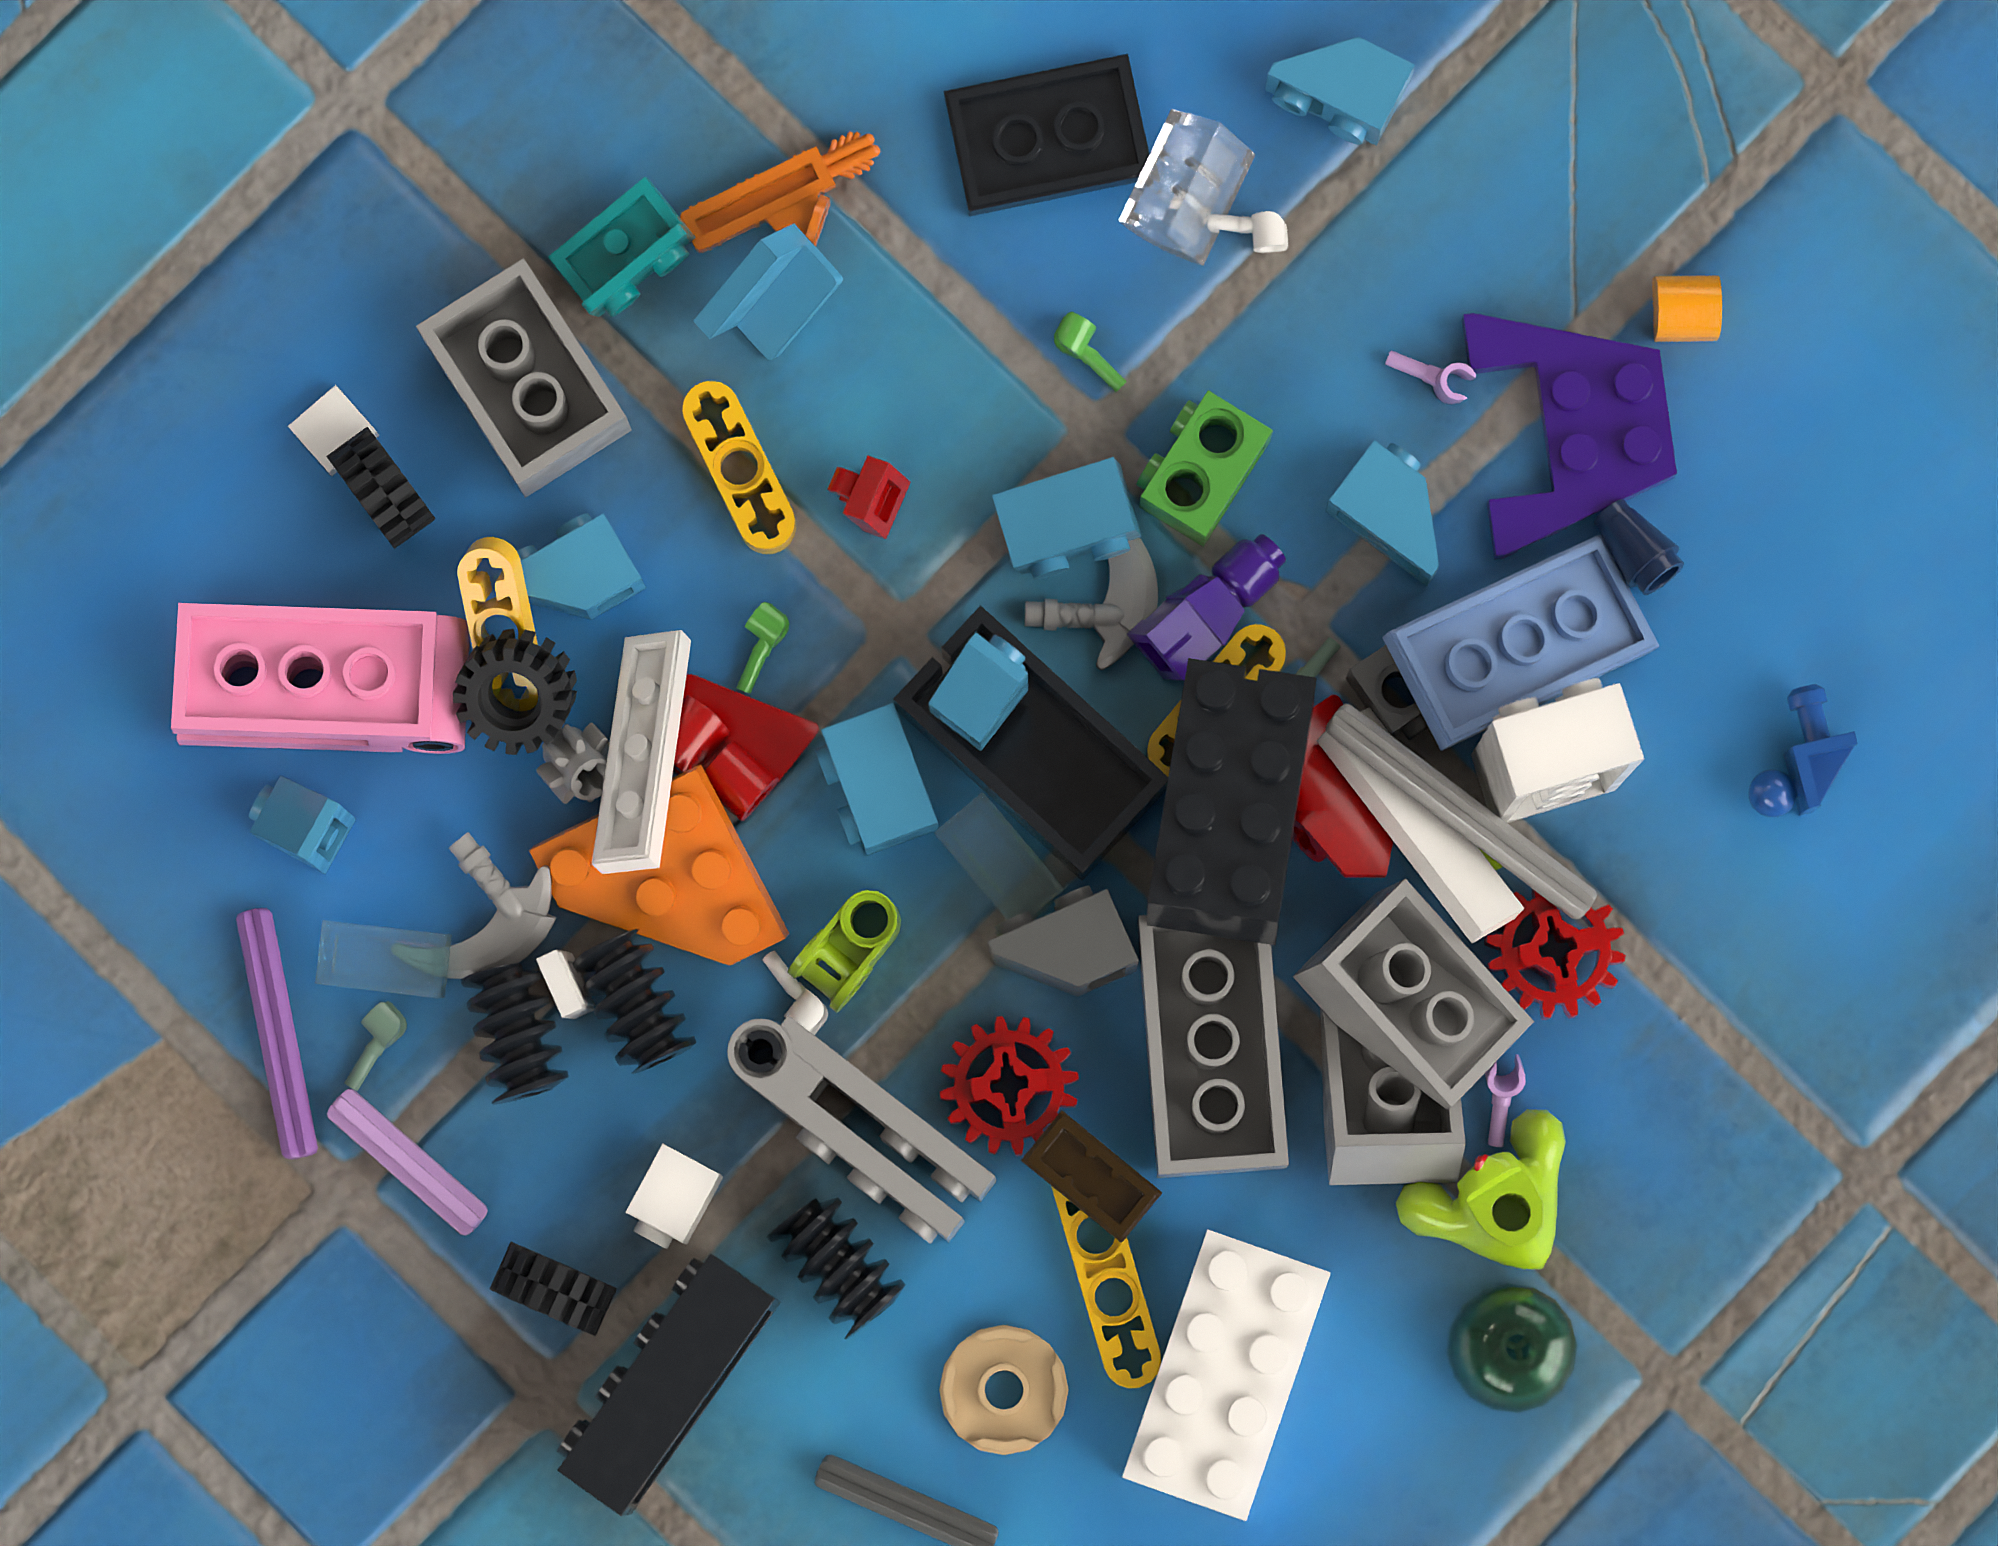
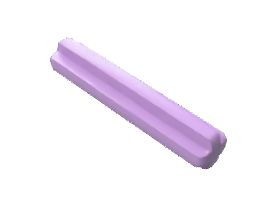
[327,1089,488,1236]

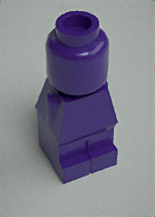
[1127,534,1286,681]

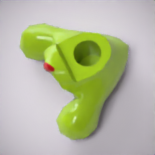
[1395,1109,1566,1269]

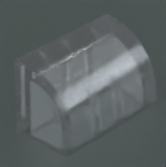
[1118,109,1256,266]

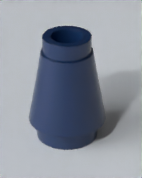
[1594,499,1684,595]

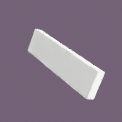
[592,630,691,874]
[1317,707,1524,943]

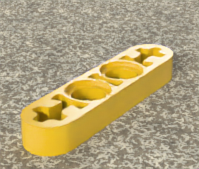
[1051,1186,1161,1389]

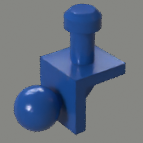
[1748,684,1858,817]

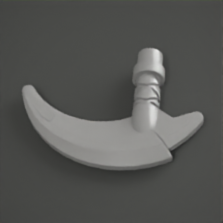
[1025,538,1158,670]
[392,832,557,979]

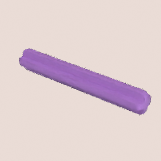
[236,908,318,1160]

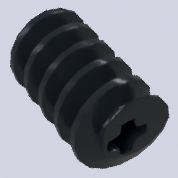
[573,929,696,1074]
[461,963,569,1105]
[767,1197,905,1340]

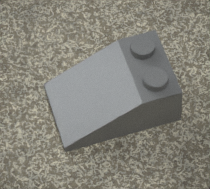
[1292,878,1534,1109]
[1320,1008,1466,1185]

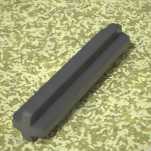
[814,1455,999,1546]

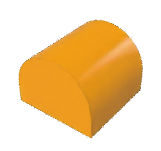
[1652,275,1722,342]

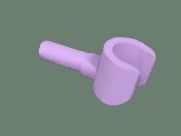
[1385,350,1476,404]
[1485,1054,1526,1147]

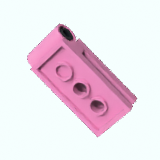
[171,603,470,754]

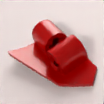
[673,674,819,821]
[1293,694,1393,878]

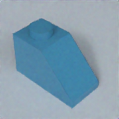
[1325,440,1439,586]
[249,776,356,875]

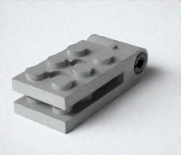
[727,1015,996,1244]

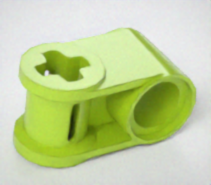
[787,890,901,1013]

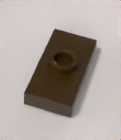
[1020,1110,1163,1243]

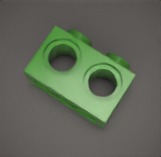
[1136,390,1273,547]

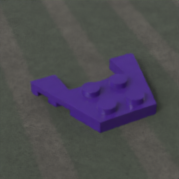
[1462,313,1677,560]

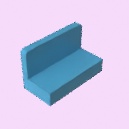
[693,223,843,360]

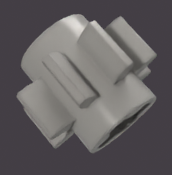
[536,723,609,804]

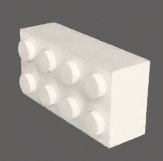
[1471,678,1644,823]
[1122,1229,1331,1521]

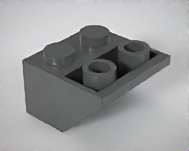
[987,885,1139,997]

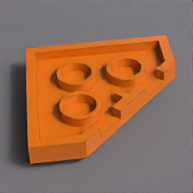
[529,764,789,966]

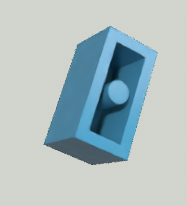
[992,457,1142,580]
[815,703,939,856]

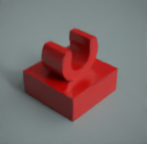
[827,455,911,539]

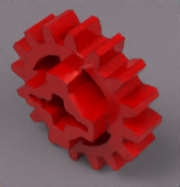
[1484,889,1626,1020]
[940,1016,1079,1156]

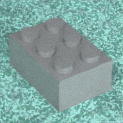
[416,258,632,498]

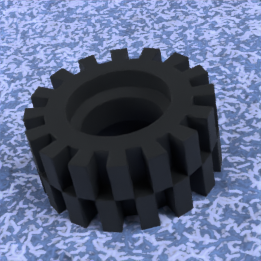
[326,427,435,549]
[453,629,577,755]
[489,1242,617,1336]

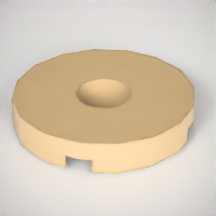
[939,1325,1069,1455]

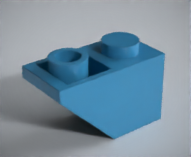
[1265,36,1415,146]
[493,513,646,620]
[928,632,1028,751]

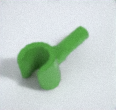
[1054,312,1127,392]
[736,602,789,694]

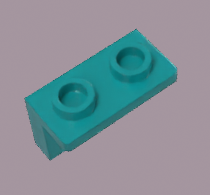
[548,177,696,317]

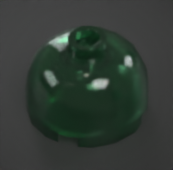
[1446,1283,1578,1413]

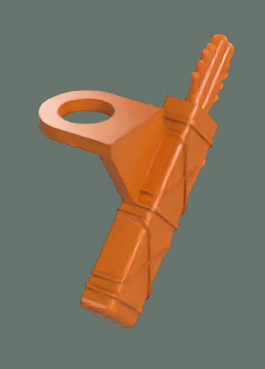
[680,131,880,253]

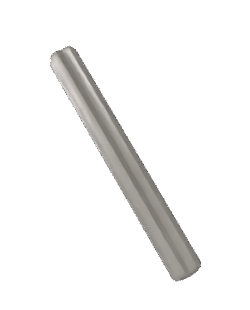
[1326,704,1597,919]

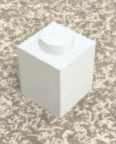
[626,1144,723,1249]

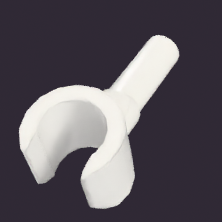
[1200,211,1288,253]
[762,951,828,1035]

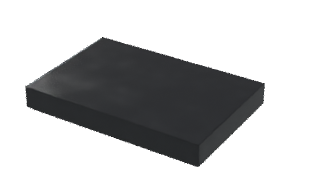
[944,54,1154,216]

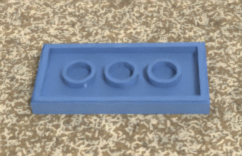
[1382,534,1659,751]

